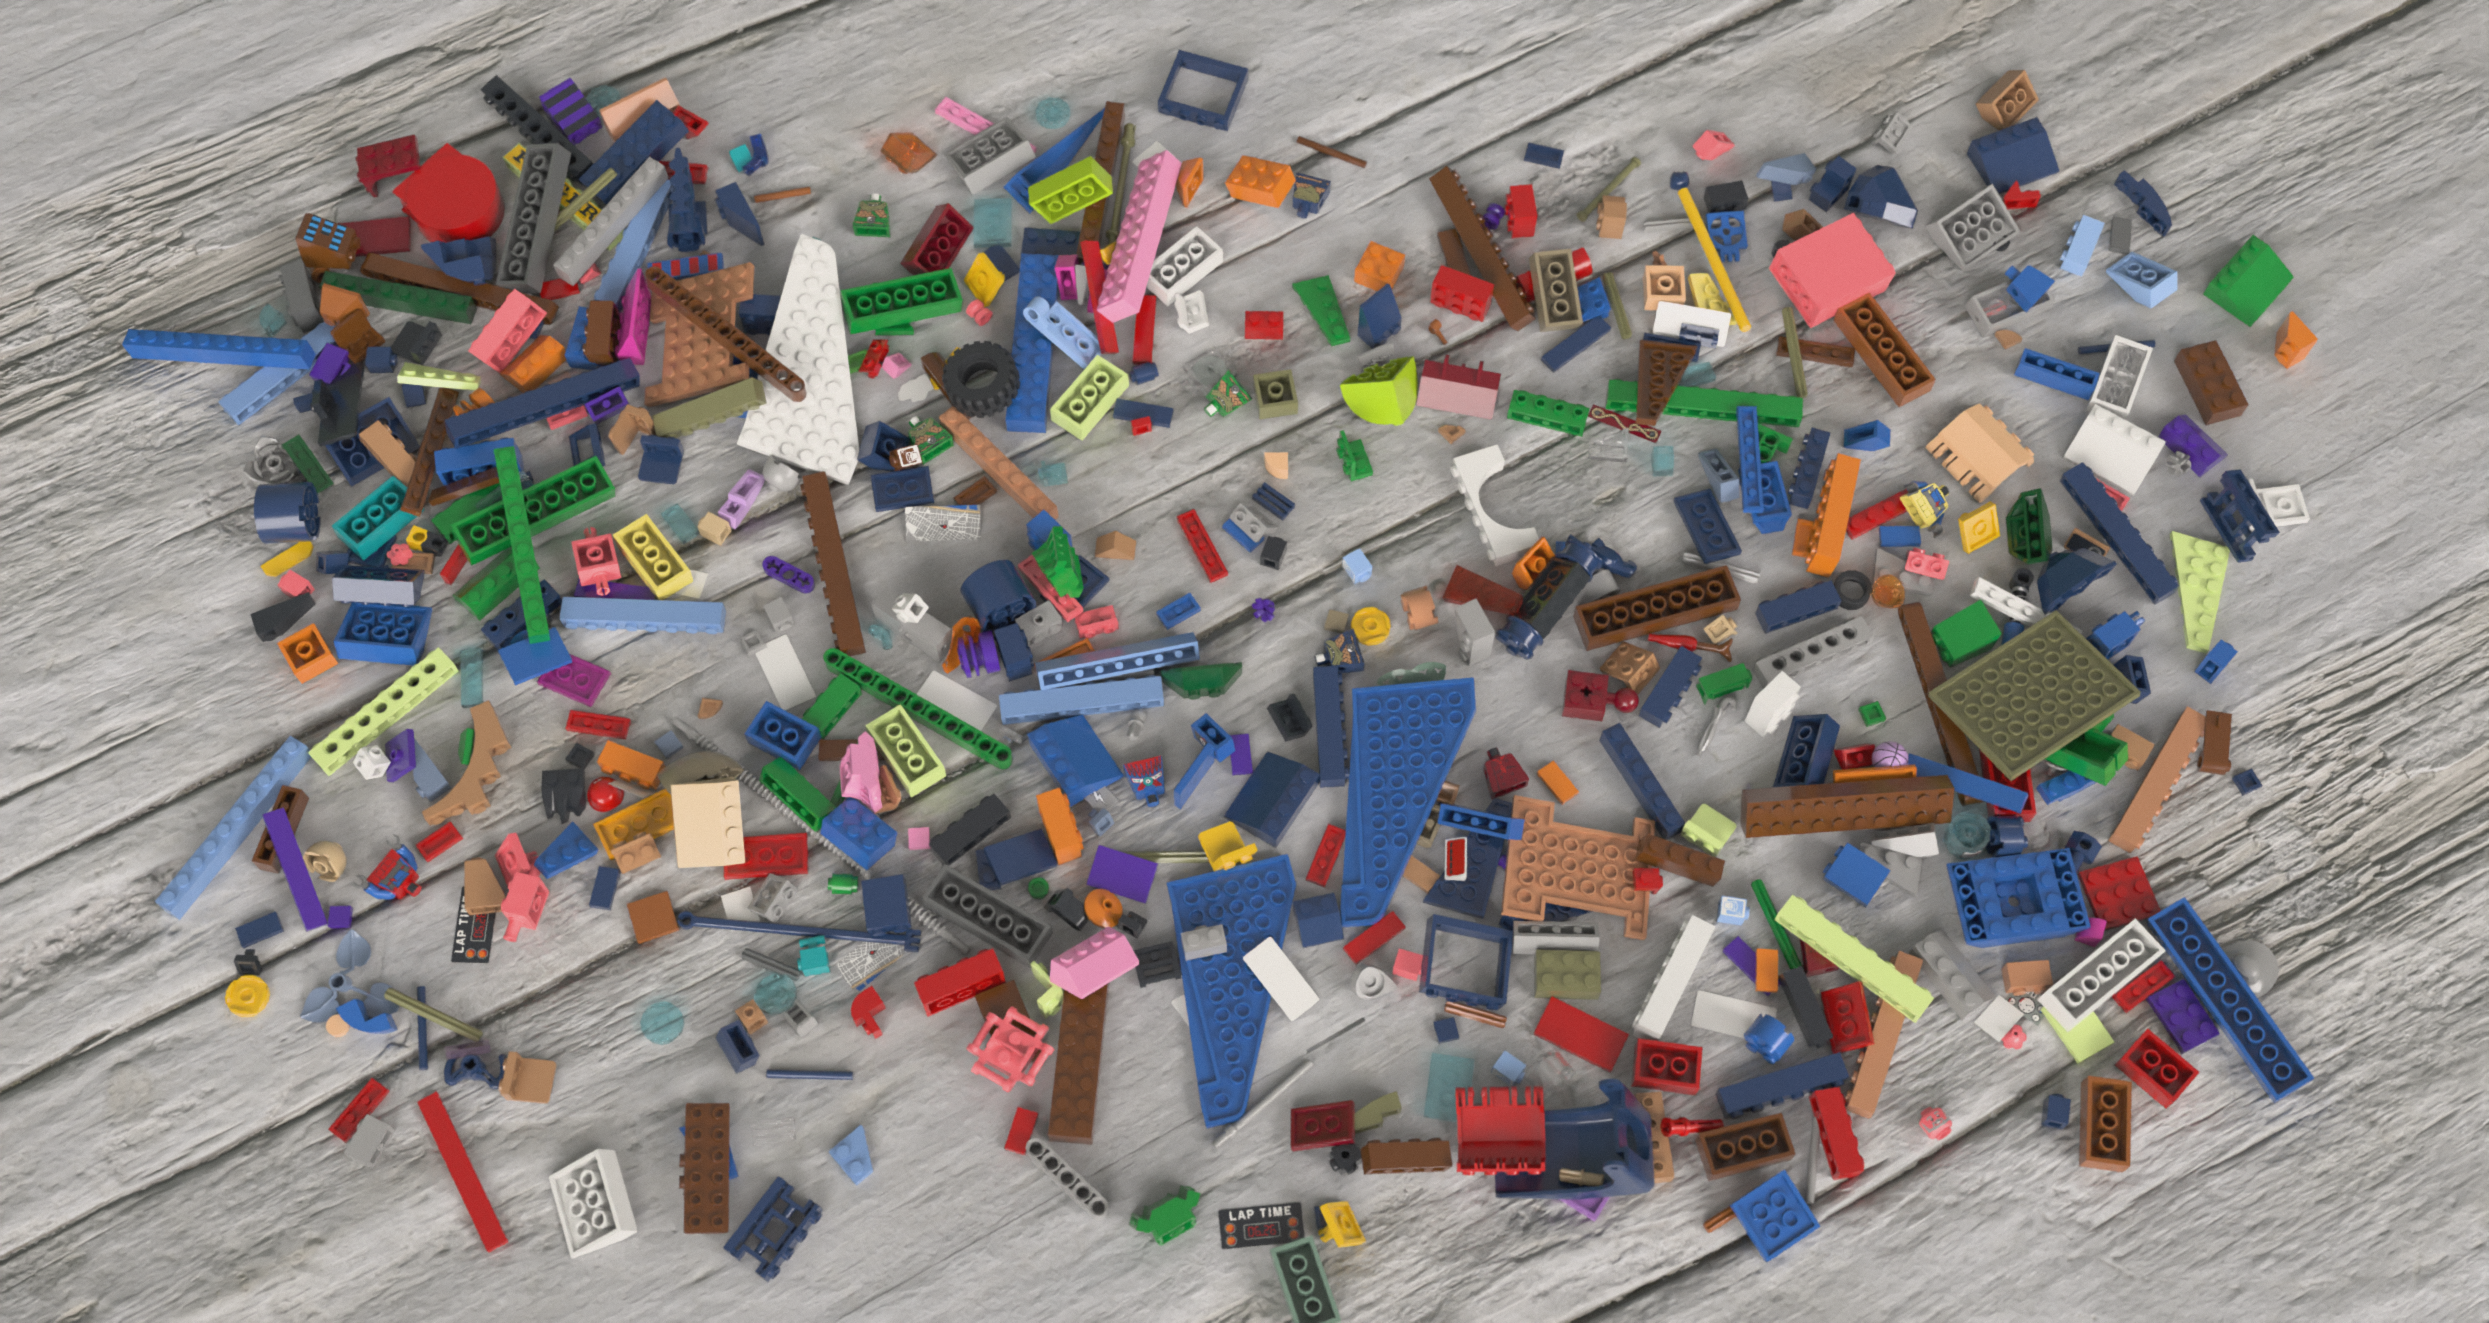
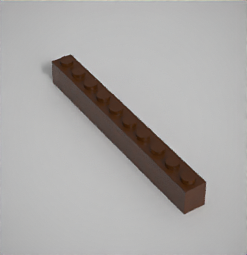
[1076,101,1125,265]
[1429,166,1536,331]
[800,471,866,657]

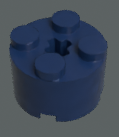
[1983,815,2028,858]

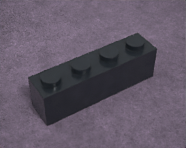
[929,793,1011,866]

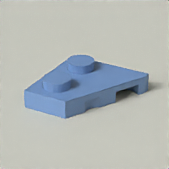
[829,1125,873,1186]

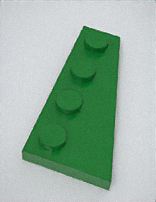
[1292,275,1350,346]

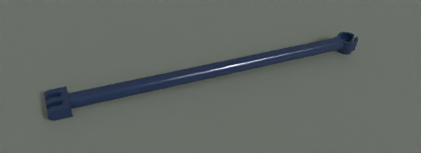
[677,911,922,952]

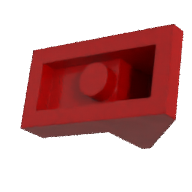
[673,106,709,139]
[2002,180,2041,210]

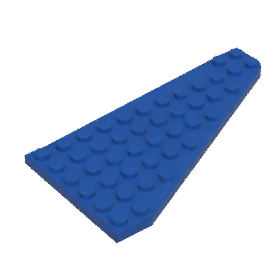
[1341,677,1476,928]
[1166,854,1296,1129]

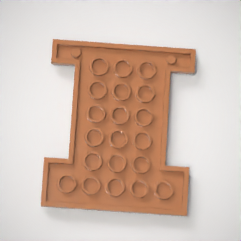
[644,262,754,408]
[1501,795,1655,940]

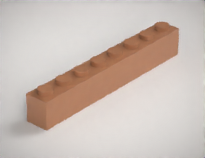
[939,406,1059,520]
[2108,706,2205,853]
[1845,951,1923,1119]

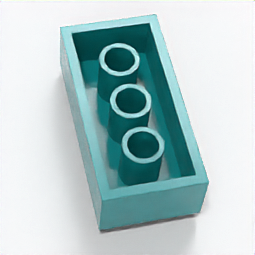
[332,476,425,561]

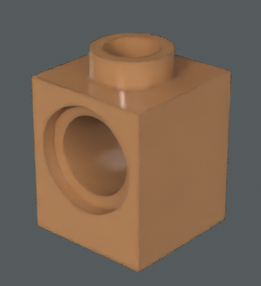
[735,999,768,1035]

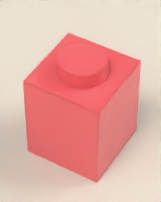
[278,570,315,598]
[1392,948,1423,981]

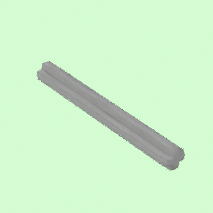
[1643,216,1736,233]

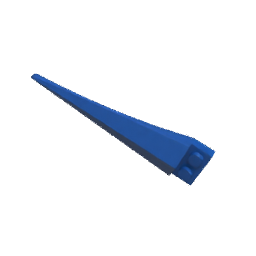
[1003,108,1105,214]

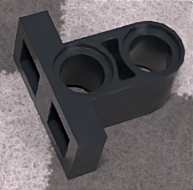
[1044,888,1089,931]

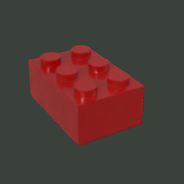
[1430,265,1495,322]
[2115,1028,2200,1109]
[1631,1038,1703,1096]

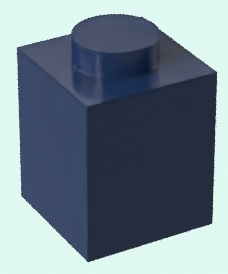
[365,347,398,373]
[2041,1093,2071,1130]

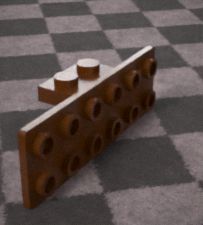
[679,1103,730,1234]

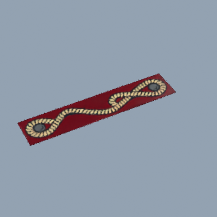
[1588,404,1662,443]

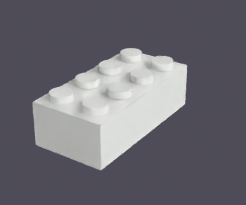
[1146,226,1223,306]

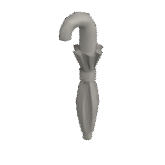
[1696,696,1737,756]

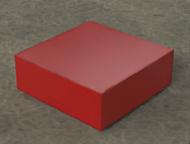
[1131,416,1152,436]

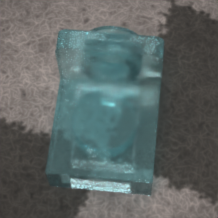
[1038,461,1068,487]

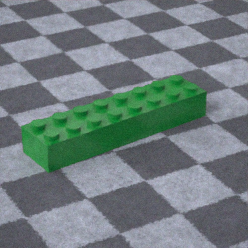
[451,456,616,566]

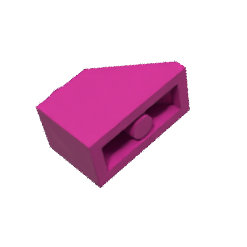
[1055,255,1079,300]

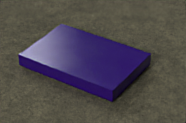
[1086,845,1159,904]

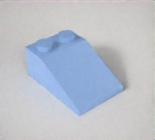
[2106,251,2177,308]

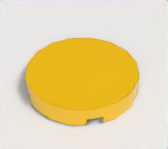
[1351,607,1391,646]
[225,975,270,1017]

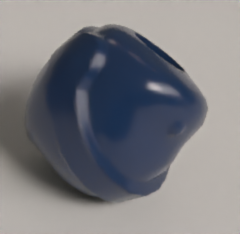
[1670,171,1689,190]

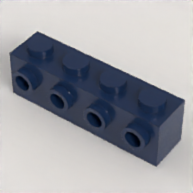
[1788,427,1831,509]
[481,579,562,651]

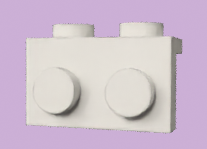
[1174,290,1209,334]

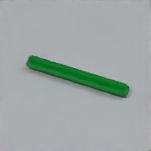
[1751,879,1804,970]

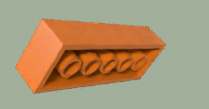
[1805,453,1861,578]

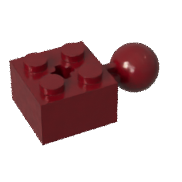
[1562,670,1639,722]

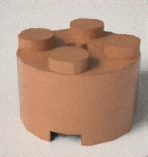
[1400,585,1439,630]

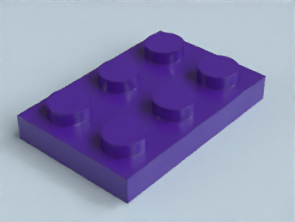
[2146,979,2220,1054]

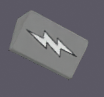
[1357,341,1396,373]
[1084,786,1119,813]

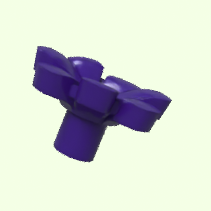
[1252,598,1275,622]

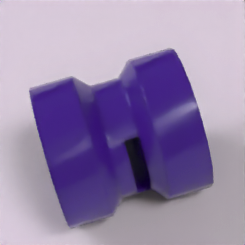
[1483,203,1505,230]

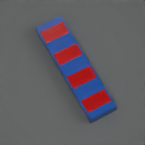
[647,253,724,280]

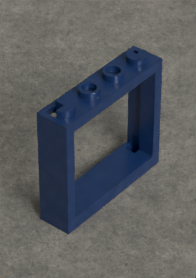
[1158,50,1249,132]
[1419,914,1513,1010]

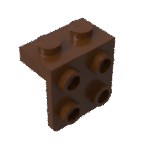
[330,309,386,364]

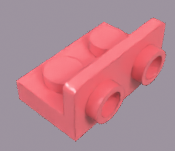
[1074,605,1119,639]

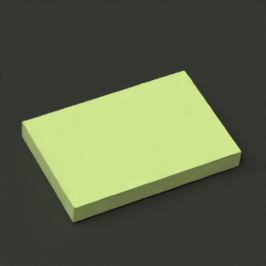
[2041,1007,2114,1064]

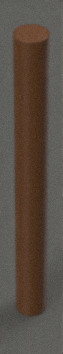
[1297,136,1367,169]

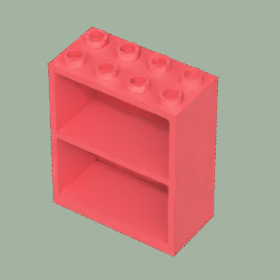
[1769,213,1896,328]

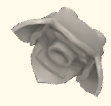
[243,436,298,484]

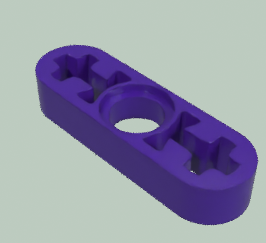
[762,556,815,594]

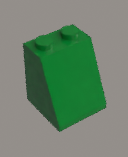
[1931,600,2002,668]

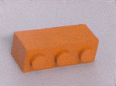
[597,740,665,790]

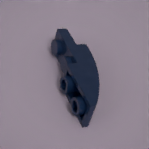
[2114,170,2172,237]

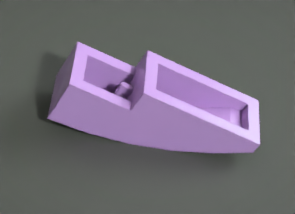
[718,469,765,529]

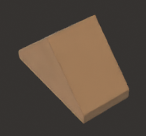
[1095,531,1136,560]

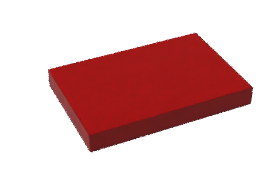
[1821,981,1874,1054]

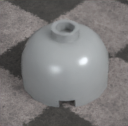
[763,456,802,493]

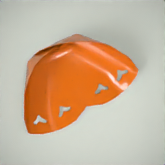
[942,616,981,674]

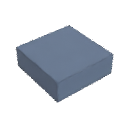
[654,730,684,759]

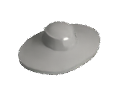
[2222,940,2279,998]

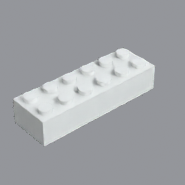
[1632,915,1716,1041]
[2038,919,2166,1032]

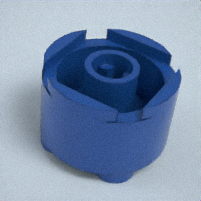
[1744,1014,1795,1065]

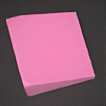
[882,352,912,379]

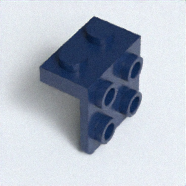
[638,435,684,485]

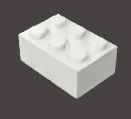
[1745,671,1801,737]

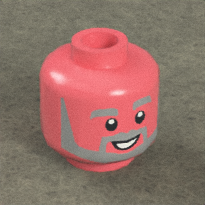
[1919,1107,1952,1140]

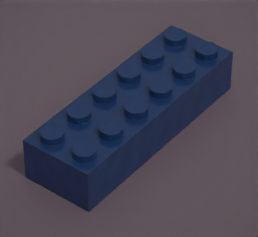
[579,100,689,205]

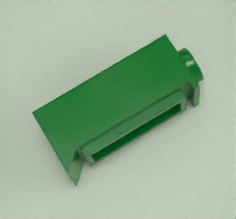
[1696,663,1752,705]

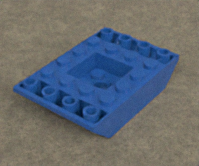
[1946,848,2091,948]

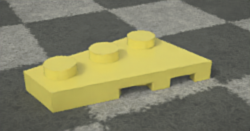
[1688,273,1737,325]

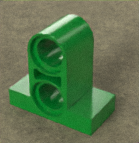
[1758,423,1793,464]

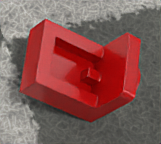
[1632,868,1663,894]

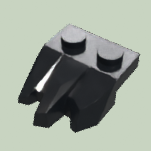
[541,768,586,824]

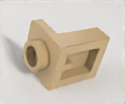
[1703,615,1738,645]

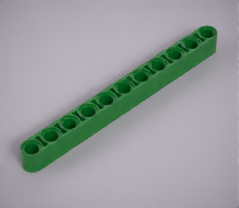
[823,648,1013,770]

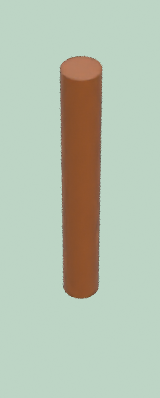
[754,186,811,203]

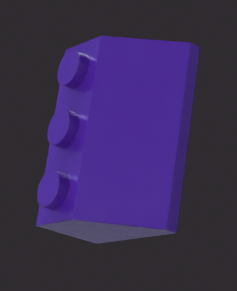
[2158,414,2228,477]

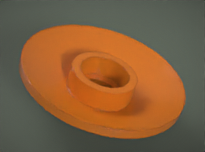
[1084,889,1123,928]

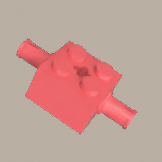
[571,527,621,596]
[501,859,550,942]

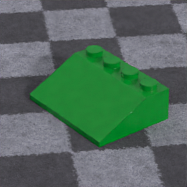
[2203,235,2294,327]

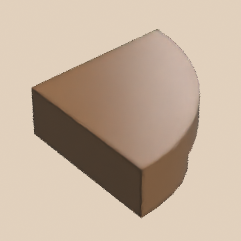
[1995,330,2022,350]
[1438,425,1466,444]
[698,698,723,719]

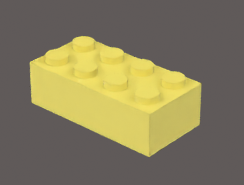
[613,514,693,600]

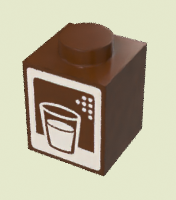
[889,444,923,471]

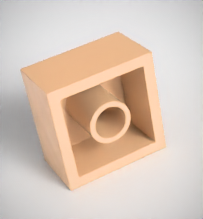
[1643,265,1686,310]

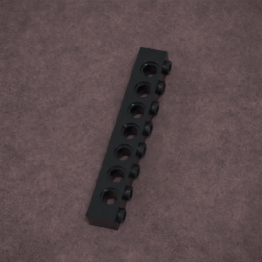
[480,75,594,185]

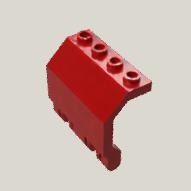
[1455,1086,1546,1175]

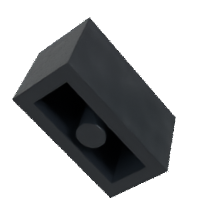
[1703,180,1749,213]

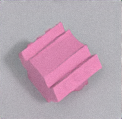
[839,731,882,813]

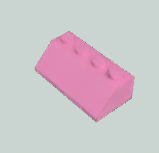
[1050,926,1139,999]

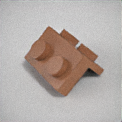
[872,765,901,814]

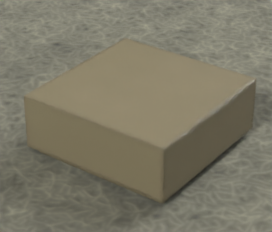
[1324,609,1349,634]

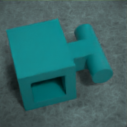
[797,935,830,977]

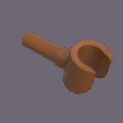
[1429,319,1448,345]

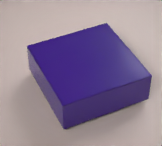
[328,906,353,928]

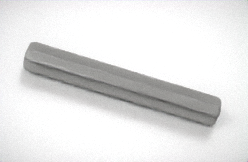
[1682,552,1760,584]

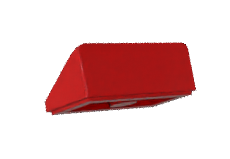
[1834,743,1875,770]

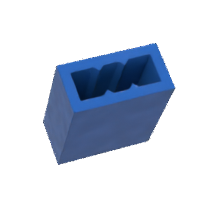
[1822,842,1891,907]

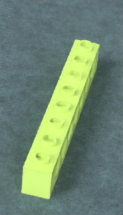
[308,647,458,776]

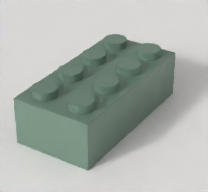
[1270,1235,1341,1323]

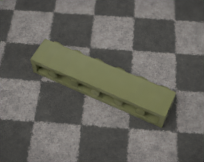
[652,377,767,438]

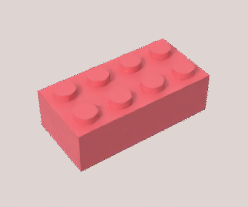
[468,289,547,373]

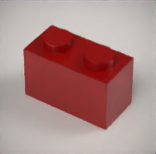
[1245,311,1284,340]

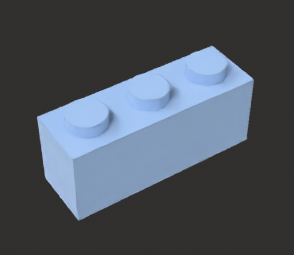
[2060,215,2105,277]

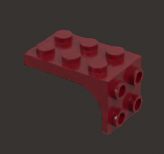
[355,134,420,198]

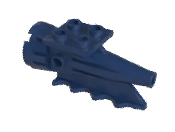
[667,147,708,252]

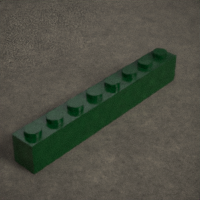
[319,271,477,324]

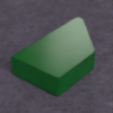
[458,728,475,765]

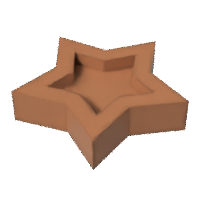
[1652,251,1667,266]

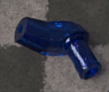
[742,134,769,176]

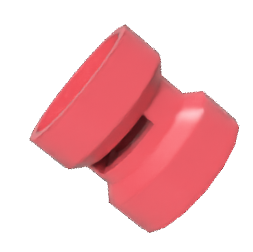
[966,299,993,326]

